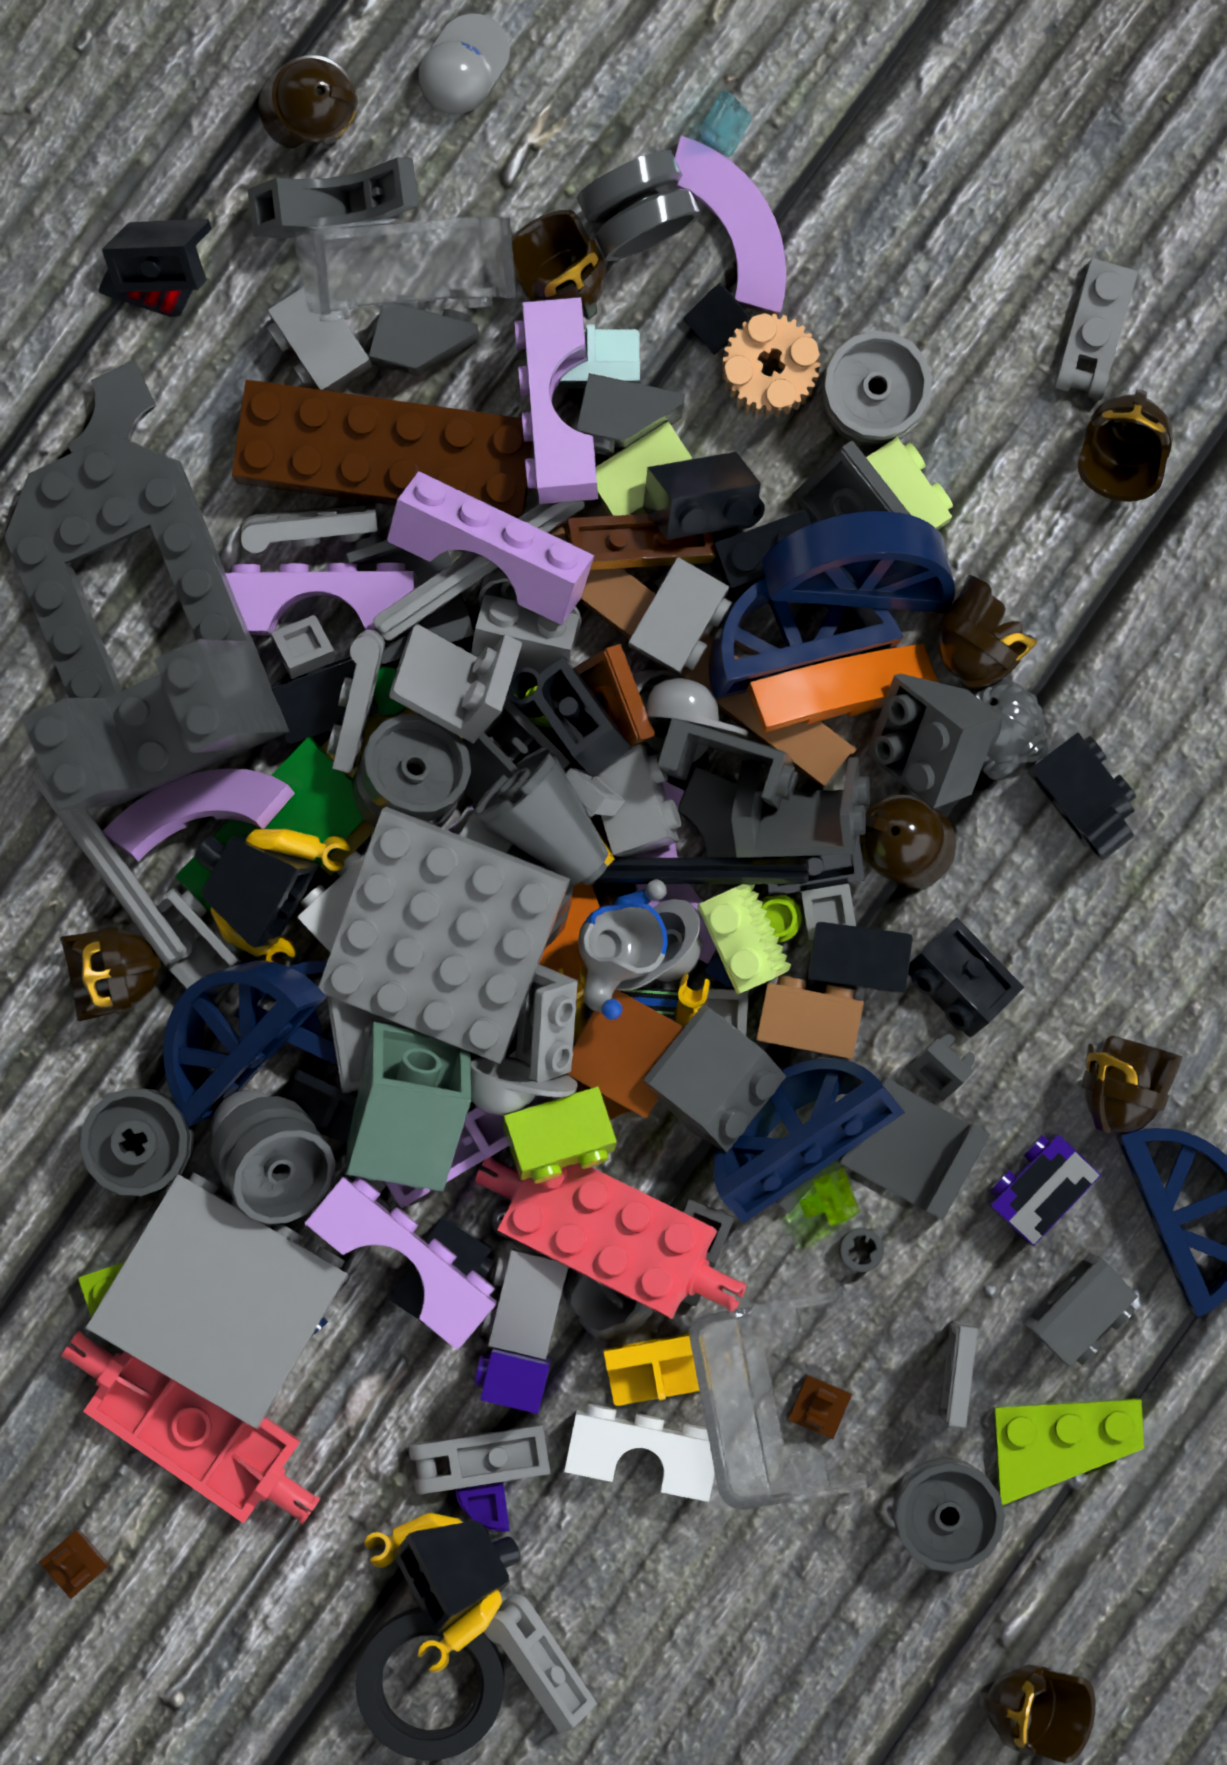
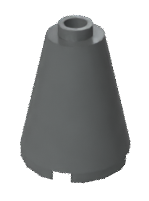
[475,747,608,885]

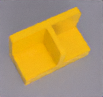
[603,1331,709,1406]

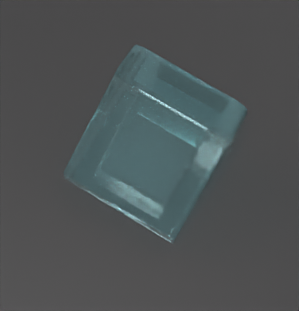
[699,90,752,157]

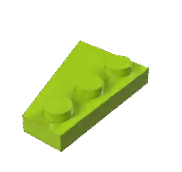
[993,1398,1144,1505]

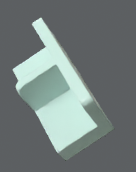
[556,324,640,389]

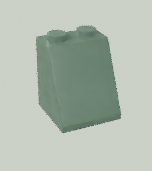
[346,1022,471,1192]

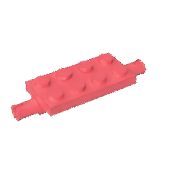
[475,1157,747,1319]
[61,1330,321,1525]

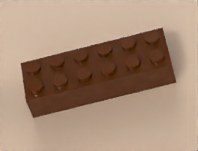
[232,379,534,518]

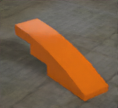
[747,643,938,733]

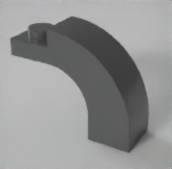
[247,157,419,238]

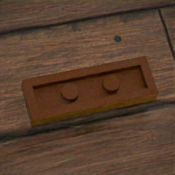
[563,514,716,570]

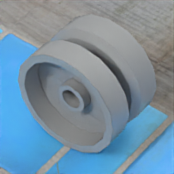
[821,330,932,447]

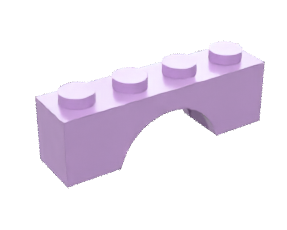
[515,297,598,504]
[387,471,594,625]
[225,563,417,636]
[305,1175,496,1351]

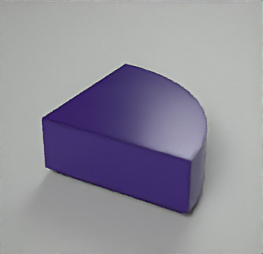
[455,1481,510,1532]

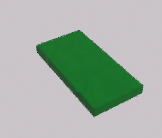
[175,737,365,912]

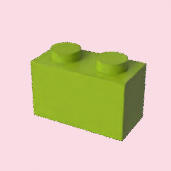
[503,1086,617,1183]

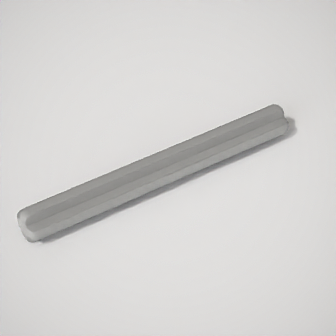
[373,501,585,641]
[32,768,187,965]

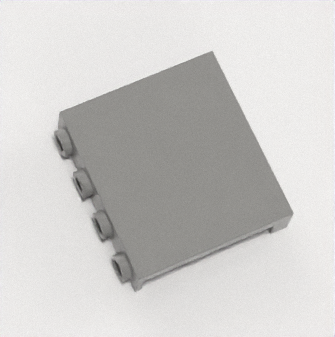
[86,1172,349,1429]

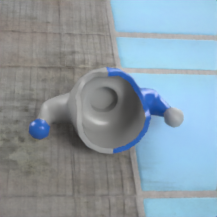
[578,879,668,1020]

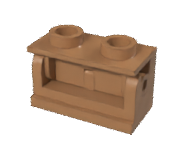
[755,976,864,1059]

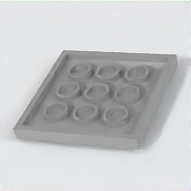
[319,807,570,1064]

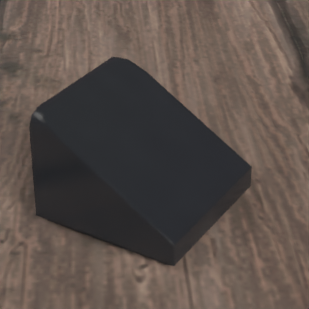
[683,282,751,355]

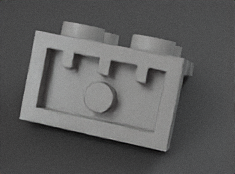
[389,624,522,743]

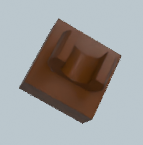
[787,1374,852,1439]
[39,1528,110,1599]

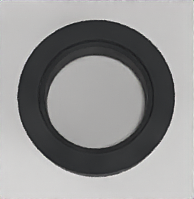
[356,1607,505,1761]

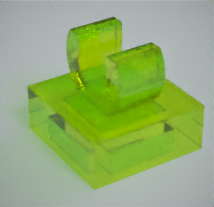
[799,1167,861,1226]

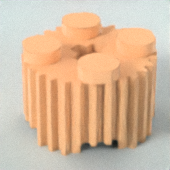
[722,313,820,418]

